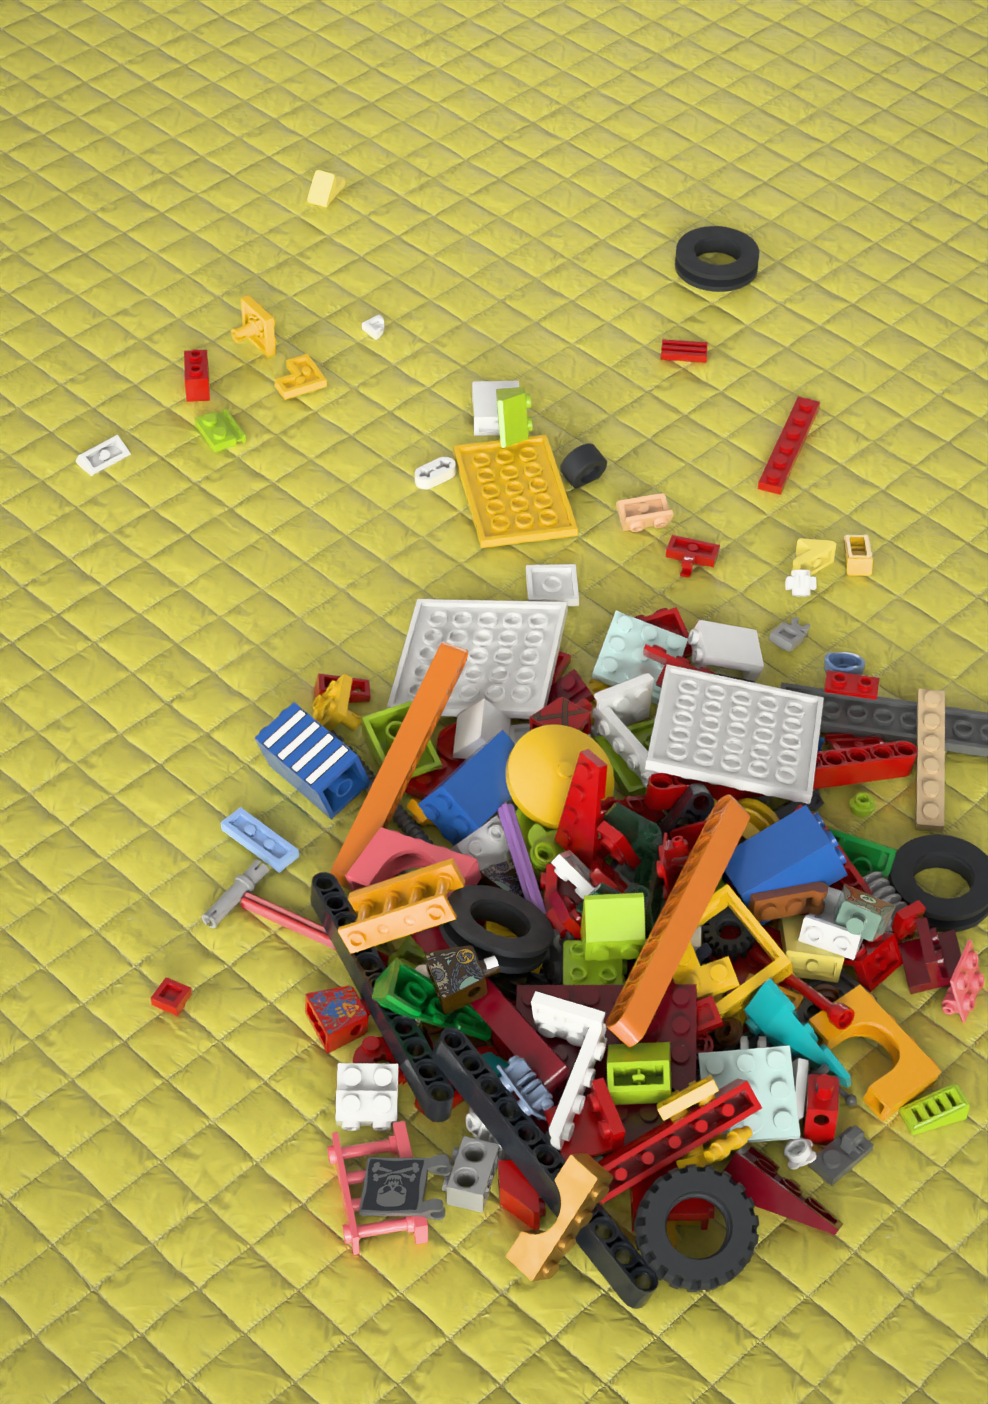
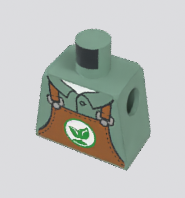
[833,884,896,942]

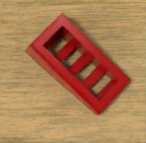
[314,673,371,703]

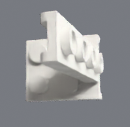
[590,673,657,788]
[531,991,607,1151]

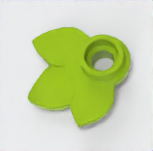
[528,823,566,870]

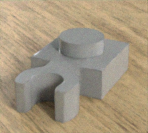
[769,617,810,652]

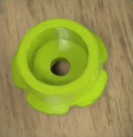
[849,792,876,817]

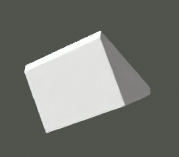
[453,698,511,759]

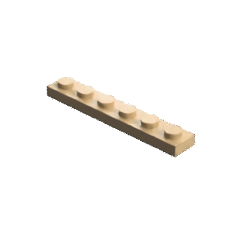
[915,689,945,832]

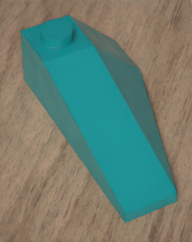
[744,978,852,1088]

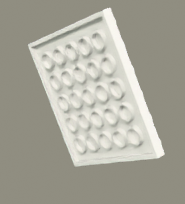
[387,599,568,719]
[645,665,824,804]

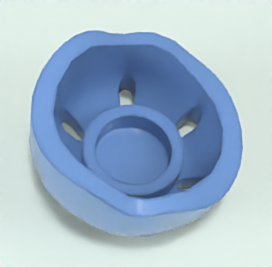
[824,652,866,675]

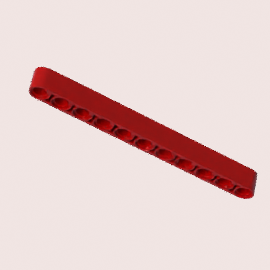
[644,741,918,810]

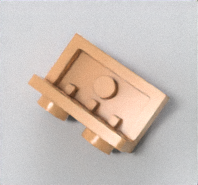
[616,493,674,532]

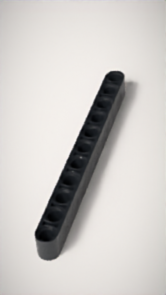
[310,872,454,1122]
[432,1027,658,1309]

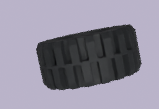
[634,1164,759,1292]

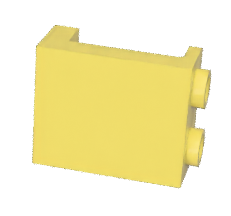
[777,915,844,983]

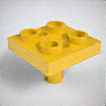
[231,295,277,357]
[312,674,362,732]

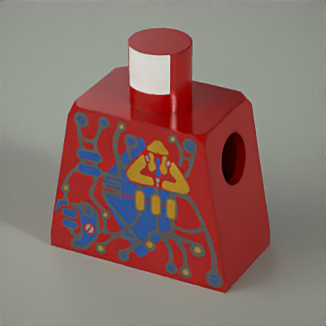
[305,986,371,1053]

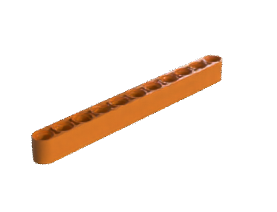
[330,642,468,890]
[606,795,750,1047]

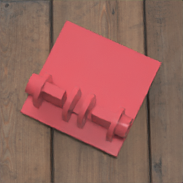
[941,939,984,1022]

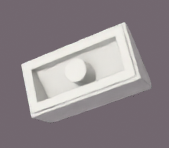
[76,435,131,476]

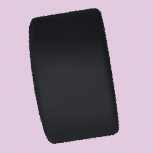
[560,443,607,489]

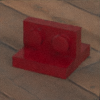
[899,917,961,994]

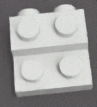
[336,1063,399,1131]

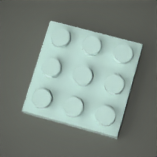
[591,611,688,704]
[698,1046,800,1143]

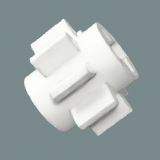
[786,570,817,597]

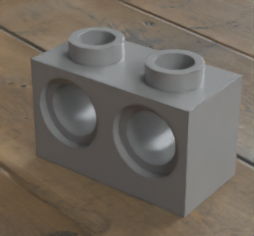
[442,1136,499,1213]

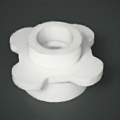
[784,1138,817,1170]

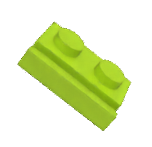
[195,408,246,452]

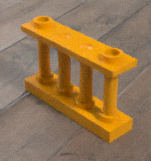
[338,858,465,954]

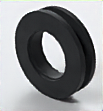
[675,226,759,292]
[888,834,988,932]
[439,885,553,974]

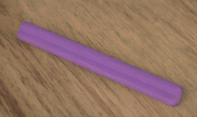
[498,803,547,914]

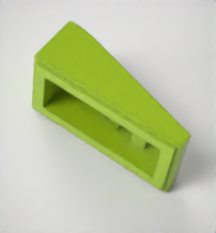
[899,1083,970,1136]

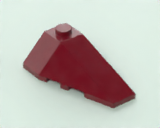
[722,1143,843,1235]

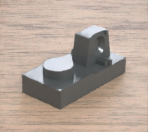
[809,1125,873,1186]

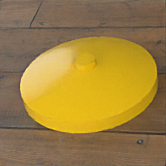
[505,725,614,830]

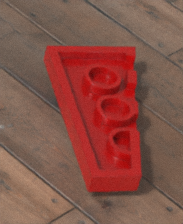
[554,749,607,869]

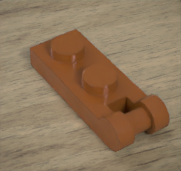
[748,882,828,922]

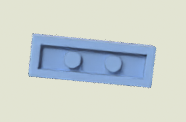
[221,807,299,873]

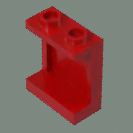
[630,1160,715,1231]

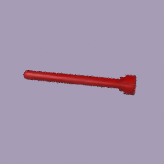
[749,948,855,1030]

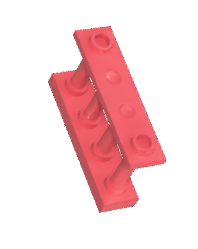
[327,1121,428,1255]

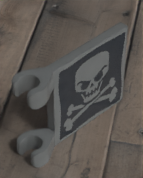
[359,1154,452,1220]

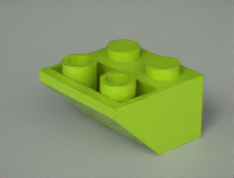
[607,1042,672,1105]

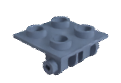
[496,1055,554,1121]

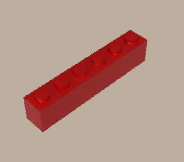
[598,1078,762,1204]

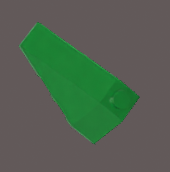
[826,825,897,877]
[372,958,492,1041]

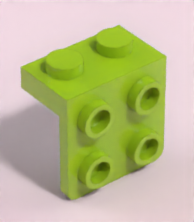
[563,940,627,985]

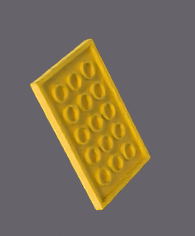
[453,435,578,548]

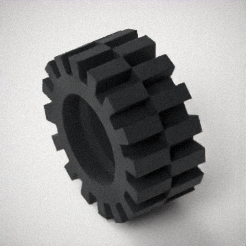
[703,906,755,961]

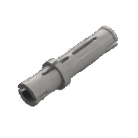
[201,860,269,929]

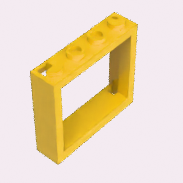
[635,884,794,1034]

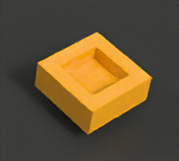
[406,798,436,826]

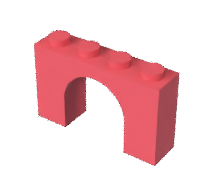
[346,827,482,899]

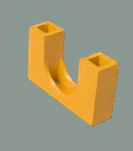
[807,985,941,1122]

